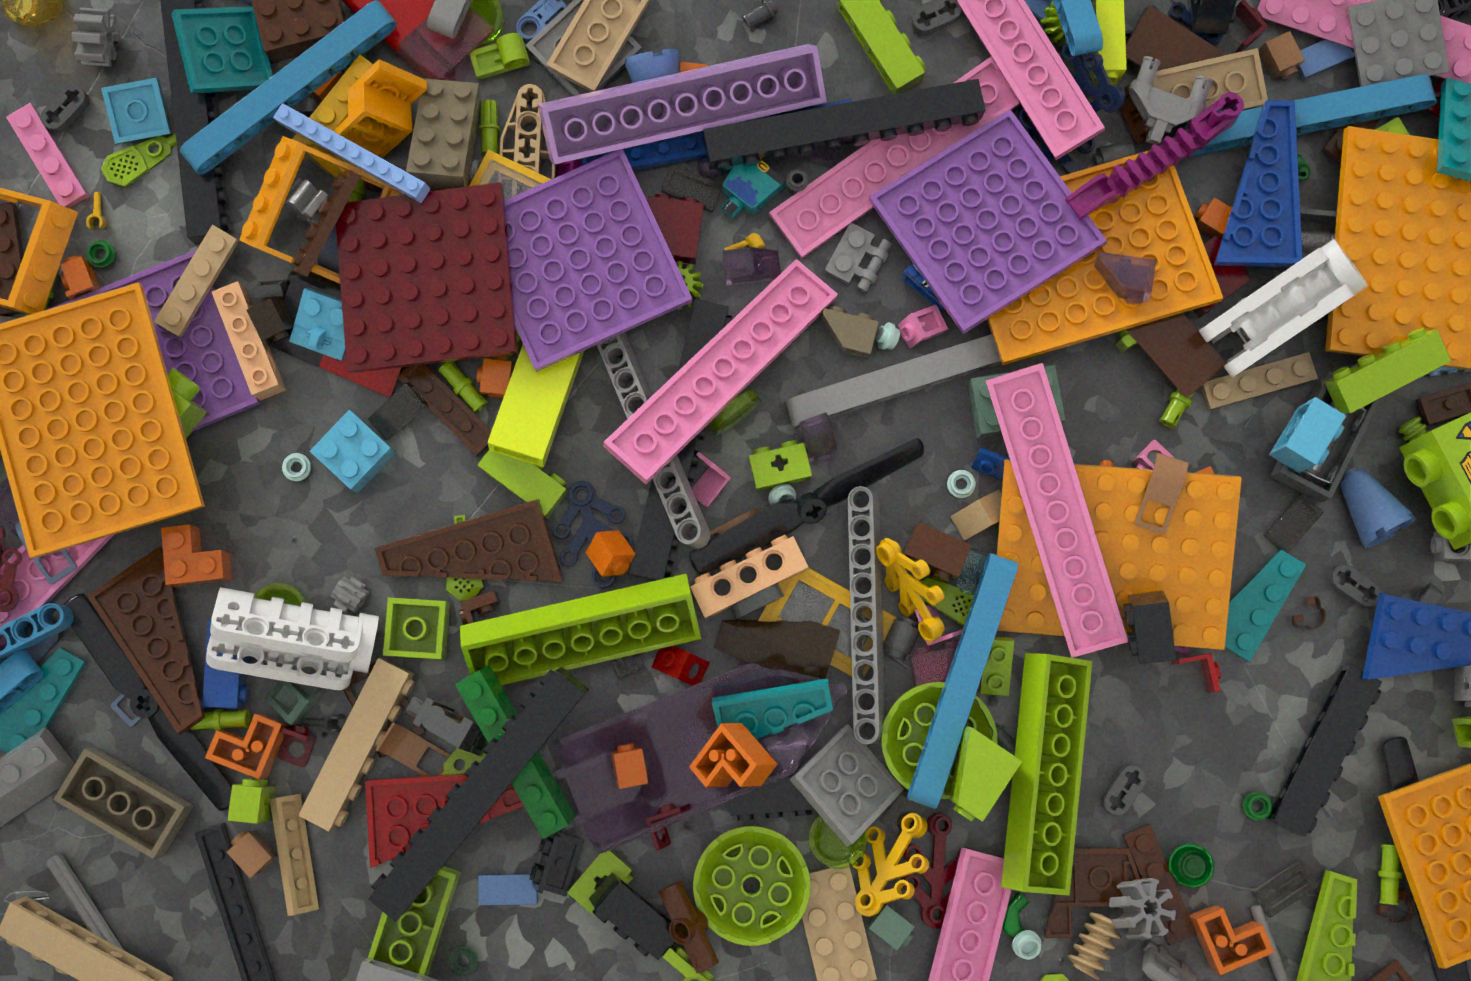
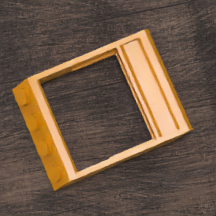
[239,136,405,284]
[0,188,78,315]

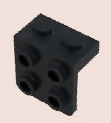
[529,831,584,897]

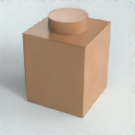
[1259,31,1305,81]
[227,830,278,878]

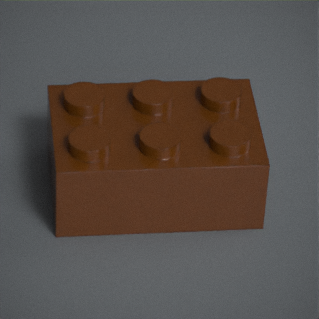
[251,0,347,63]

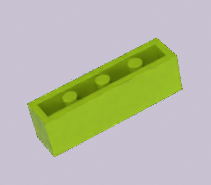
[837,0,926,94]
[1324,328,1451,413]

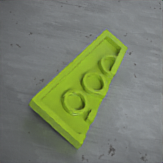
[1296,870,1357,981]

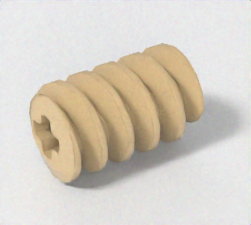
[1068,912,1121,980]

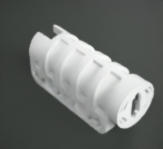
[1199,239,1368,378]
[206,587,379,690]

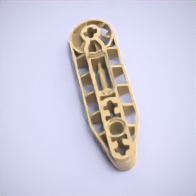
[498,84,556,197]

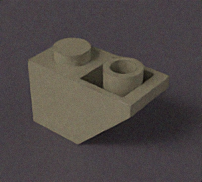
[821,306,879,359]

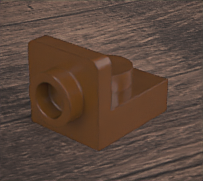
[459,590,501,625]

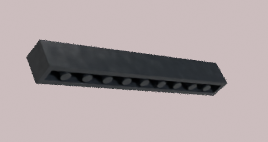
[160,0,231,245]
[702,79,986,172]
[629,299,733,581]
[368,666,589,922]

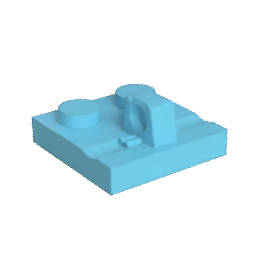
[101,78,172,144]
[289,287,346,361]

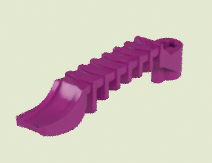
[1065,92,1244,220]

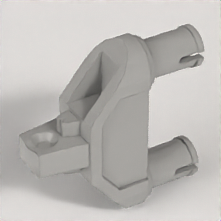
[1129,56,1213,145]

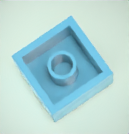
[1269,397,1346,473]
[310,410,397,494]

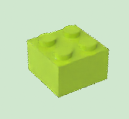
[383,597,451,660]

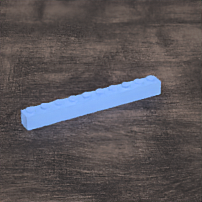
[273,103,430,203]

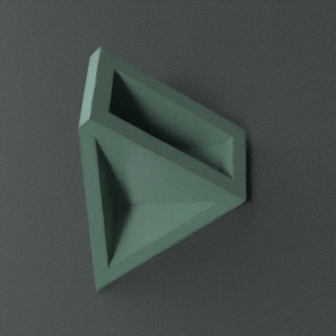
[265,680,327,725]

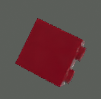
[647,194,704,265]
[1192,236,1250,319]

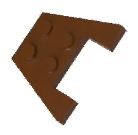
[1044,847,1160,938]

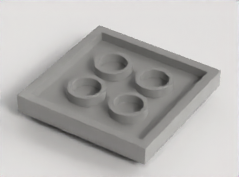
[525,0,643,96]
[1347,0,1449,87]
[789,723,904,847]

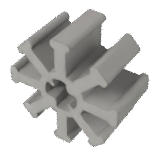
[72,7,119,67]
[284,177,329,225]
[1109,878,1176,940]

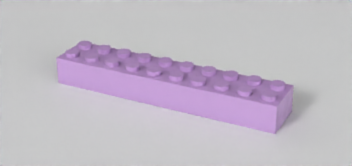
[537,44,827,164]

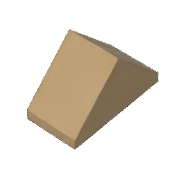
[950,489,1002,541]

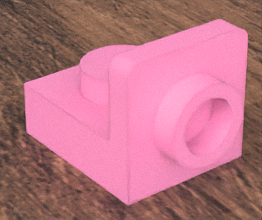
[898,305,948,348]

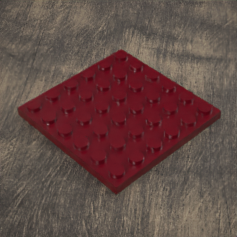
[336,182,518,373]

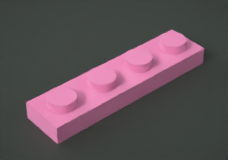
[6,103,89,208]

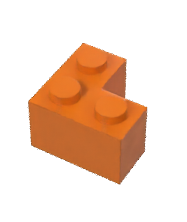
[161,524,232,587]
[205,714,290,779]
[689,723,778,788]
[1189,905,1275,975]

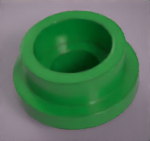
[86,240,116,269]
[1242,792,1272,821]

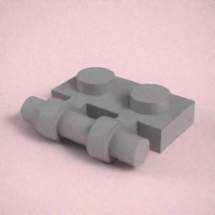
[824,223,892,293]
[1142,940,1197,981]

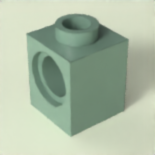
[867,903,915,950]

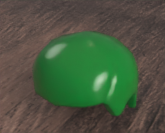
[1168,843,1215,889]

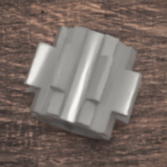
[330,576,369,613]

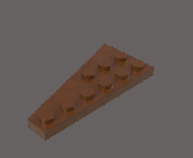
[374,499,564,582]
[87,546,206,735]

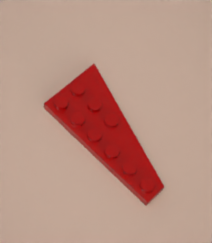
[365,773,524,868]

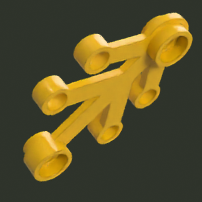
[876,538,945,643]
[851,813,929,917]

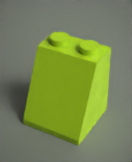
[949,725,1022,822]

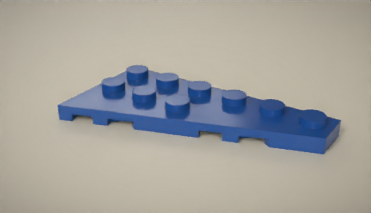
[1214,100,1303,266]
[1362,593,1471,680]

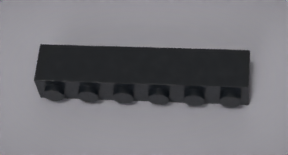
[1266,665,1382,837]

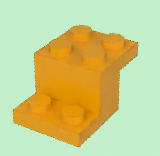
[333,59,427,158]

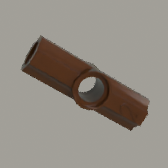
[658,880,719,974]

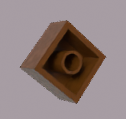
[902,522,972,583]

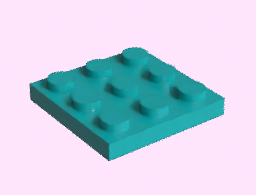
[171,6,273,94]

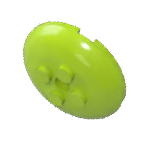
[881,682,998,799]
[693,826,810,946]

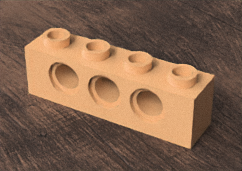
[212,281,286,401]
[690,535,809,619]

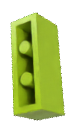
[478,450,568,519]

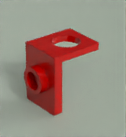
[652,646,710,688]
[1172,653,1221,693]

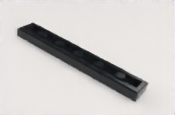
[195,823,276,981]

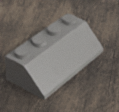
[0,727,75,827]

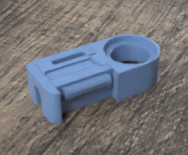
[516,0,566,43]

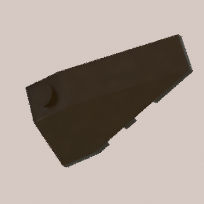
[714,620,840,684]

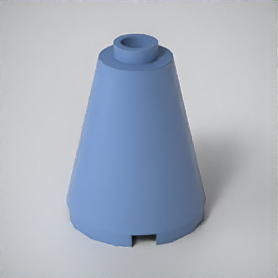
[625,49,680,83]
[1340,467,1416,549]

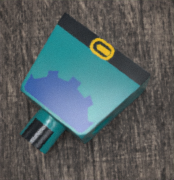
[720,160,786,219]

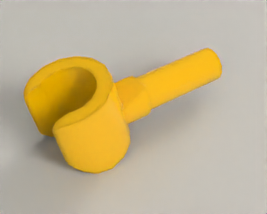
[86,192,107,230]
[724,233,765,254]

